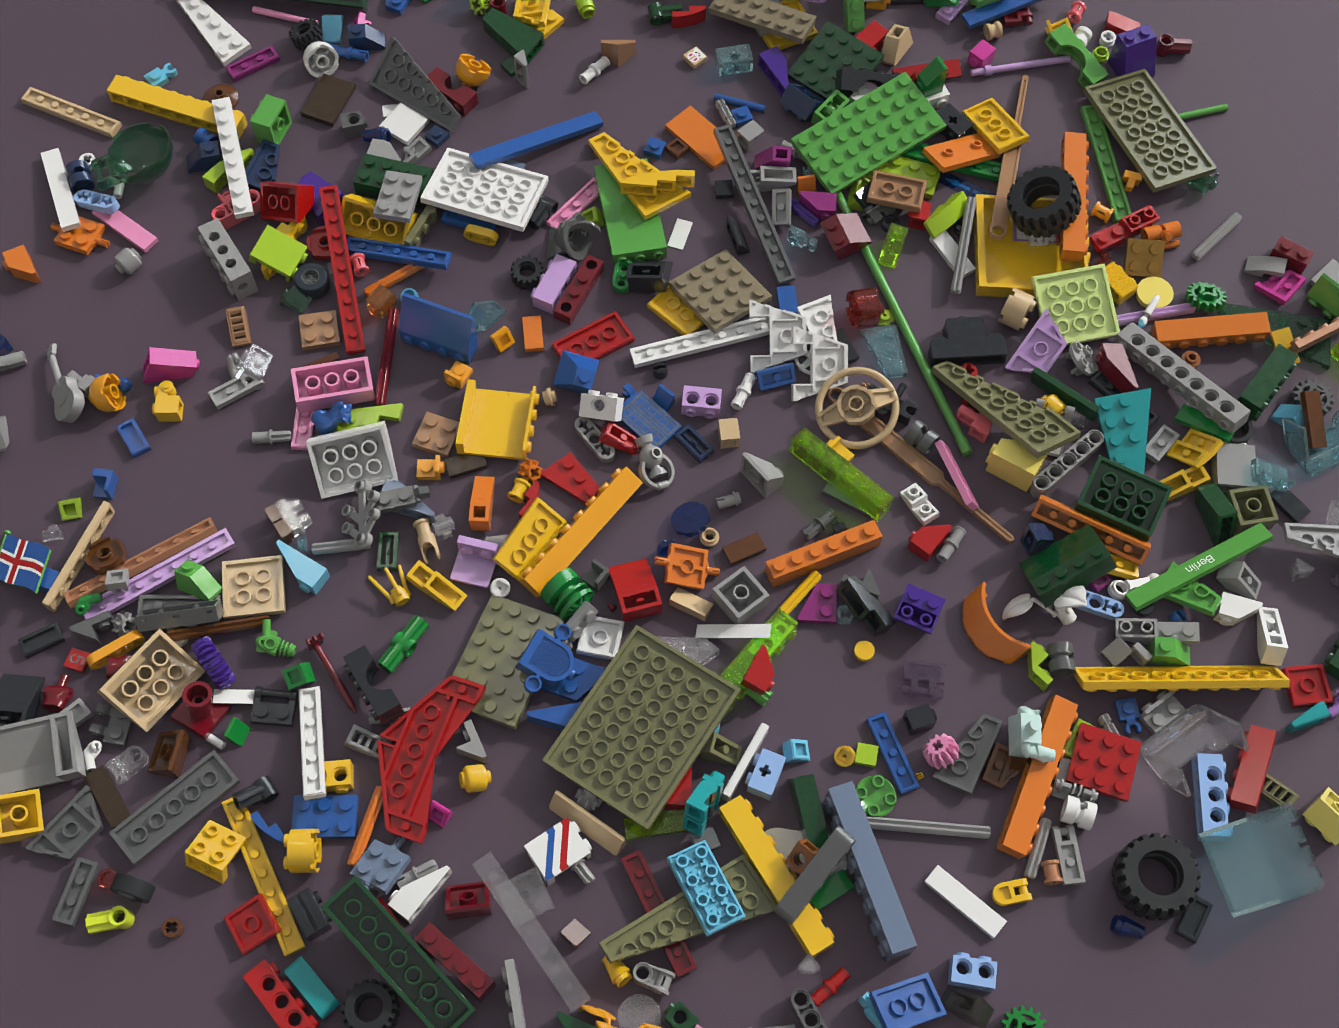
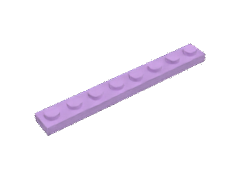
[84,528,236,619]

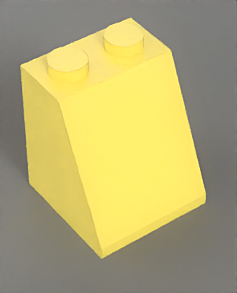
[985,438,1048,492]

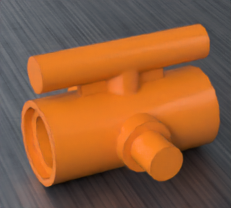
[1140,221,1182,250]

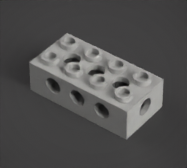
[197,218,258,301]

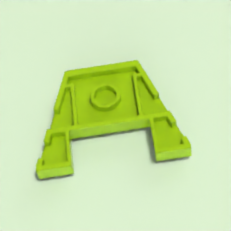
[337,403,404,432]

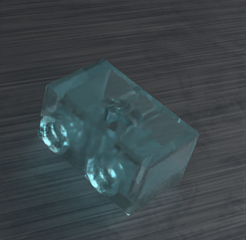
[715,44,754,76]

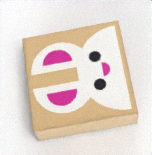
[683,46,707,69]

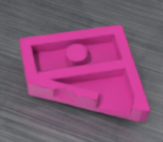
[1253,270,1306,306]

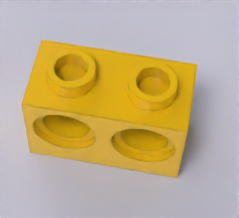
[324,759,354,794]

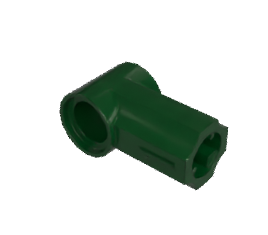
[648,2,682,26]

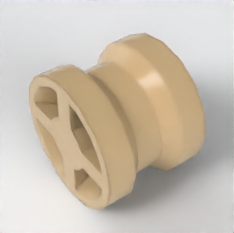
[983,21,1003,41]

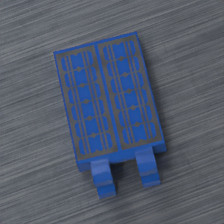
[620,383,682,449]

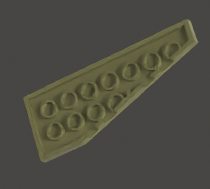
[932,360,1081,458]

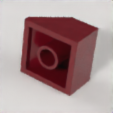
[820,213,872,260]

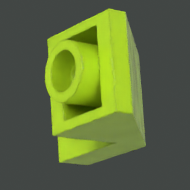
[1027,641,1053,691]

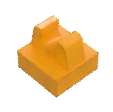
[1121,170,1142,192]
[490,326,515,353]

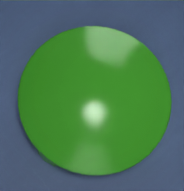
[856,775,897,817]

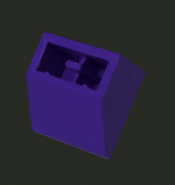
[893,583,946,635]

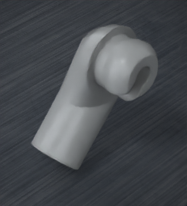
[226,353,240,379]

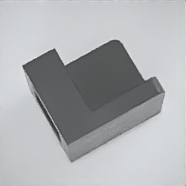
[582,559,610,593]

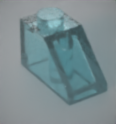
[467,300,507,332]

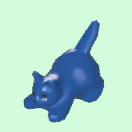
[311,401,352,435]

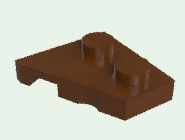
[980,742,1032,790]

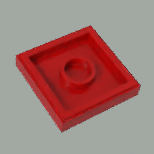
[1281,664,1334,708]
[223,893,282,956]

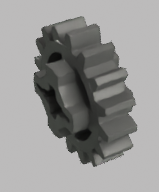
[1291,378,1335,416]

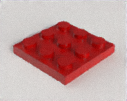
[1065,722,1142,802]

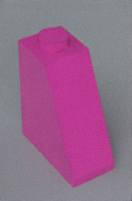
[143,347,200,383]

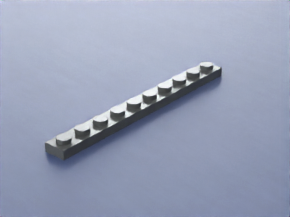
[713,124,796,286]

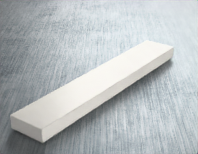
[41,148,81,232]
[299,686,326,800]

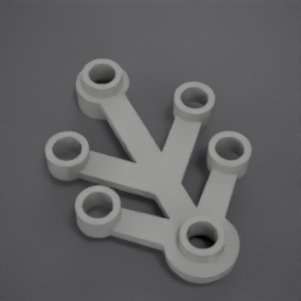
[342,479,380,549]

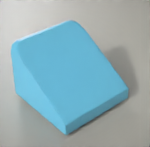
[782,739,810,763]

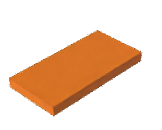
[665,106,725,170]

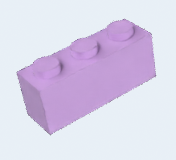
[531,254,577,314]

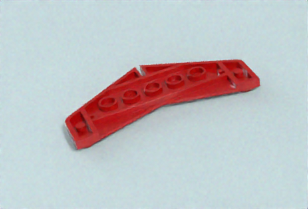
[377,676,486,844]

